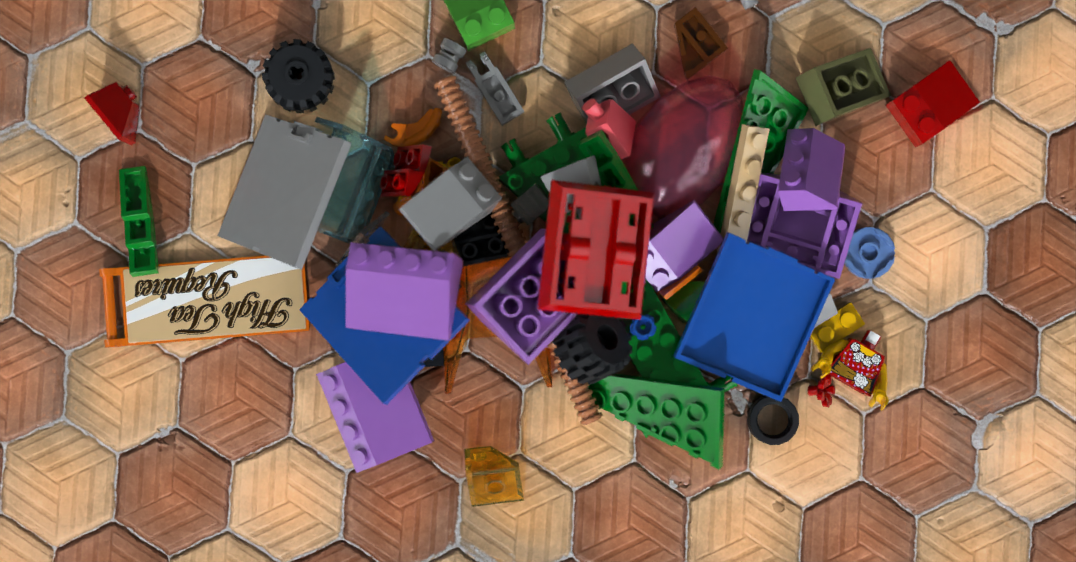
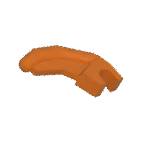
[383,108,442,147]

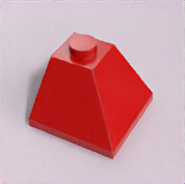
[84,82,139,146]

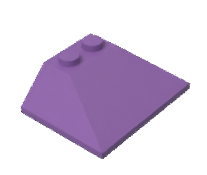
[747,173,862,279]

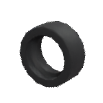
[747,395,799,445]

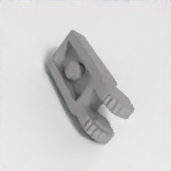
[466,51,524,126]

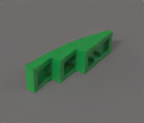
[578,130,654,230]
[119,166,159,277]

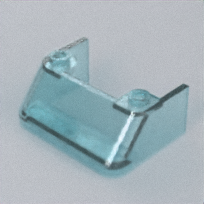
[315,117,394,244]

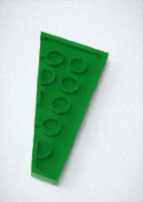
[713,69,809,234]

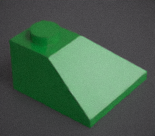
[661,281,705,323]

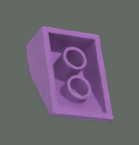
[646,200,724,293]

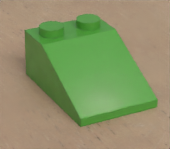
[443,0,515,51]

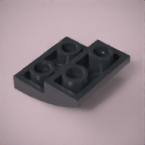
[453,212,511,267]

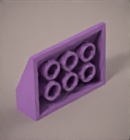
[466,229,578,365]
[346,242,463,341]
[316,362,434,473]

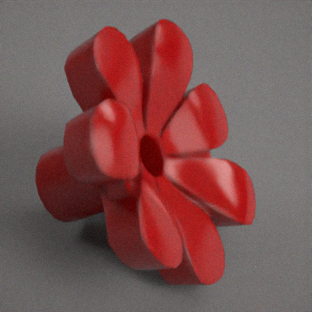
[808,374,835,408]

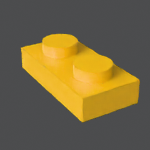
[810,302,865,353]

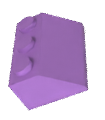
[778,128,845,211]

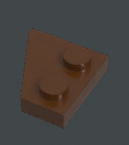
[674,7,728,80]

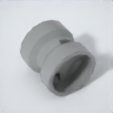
[432,38,467,74]

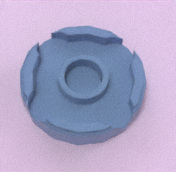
[844,227,895,279]

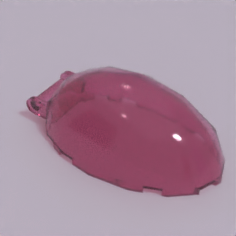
[621,75,744,222]

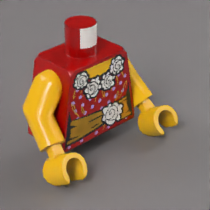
[811,330,889,411]

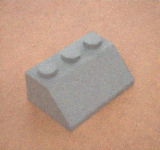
[564,43,661,125]

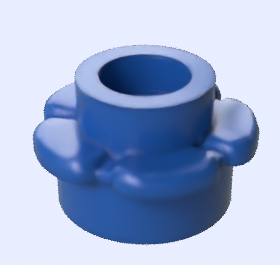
[630,314,656,340]

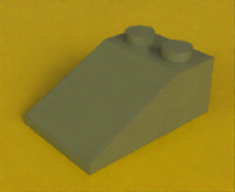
[796,48,891,126]

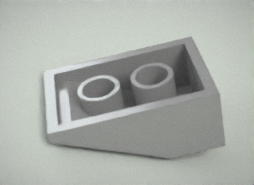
[399,157,502,251]

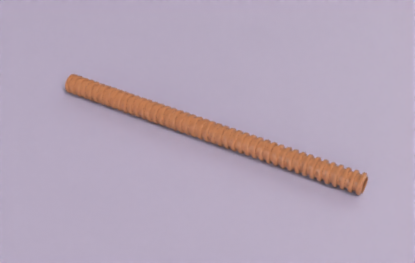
[434,75,603,425]

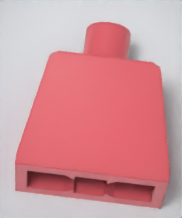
[582,99,636,159]

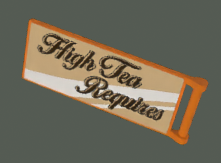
[99,256,310,348]

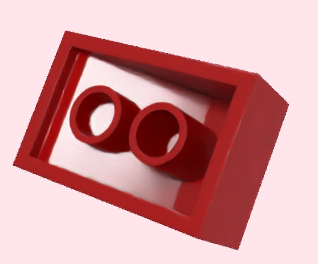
[885,60,980,148]

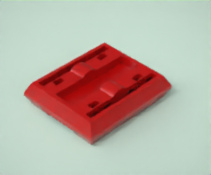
[537,180,655,320]

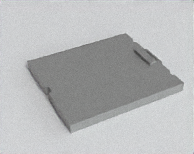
[217,114,352,270]

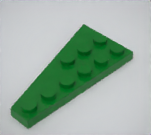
[588,373,725,470]

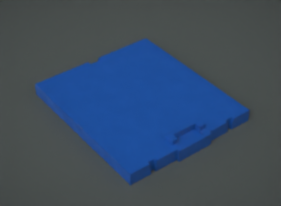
[299,226,470,405]
[673,232,835,402]

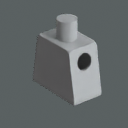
[541,156,601,219]

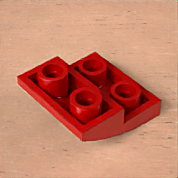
[380,144,432,197]

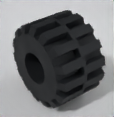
[262,39,335,113]
[553,314,632,384]

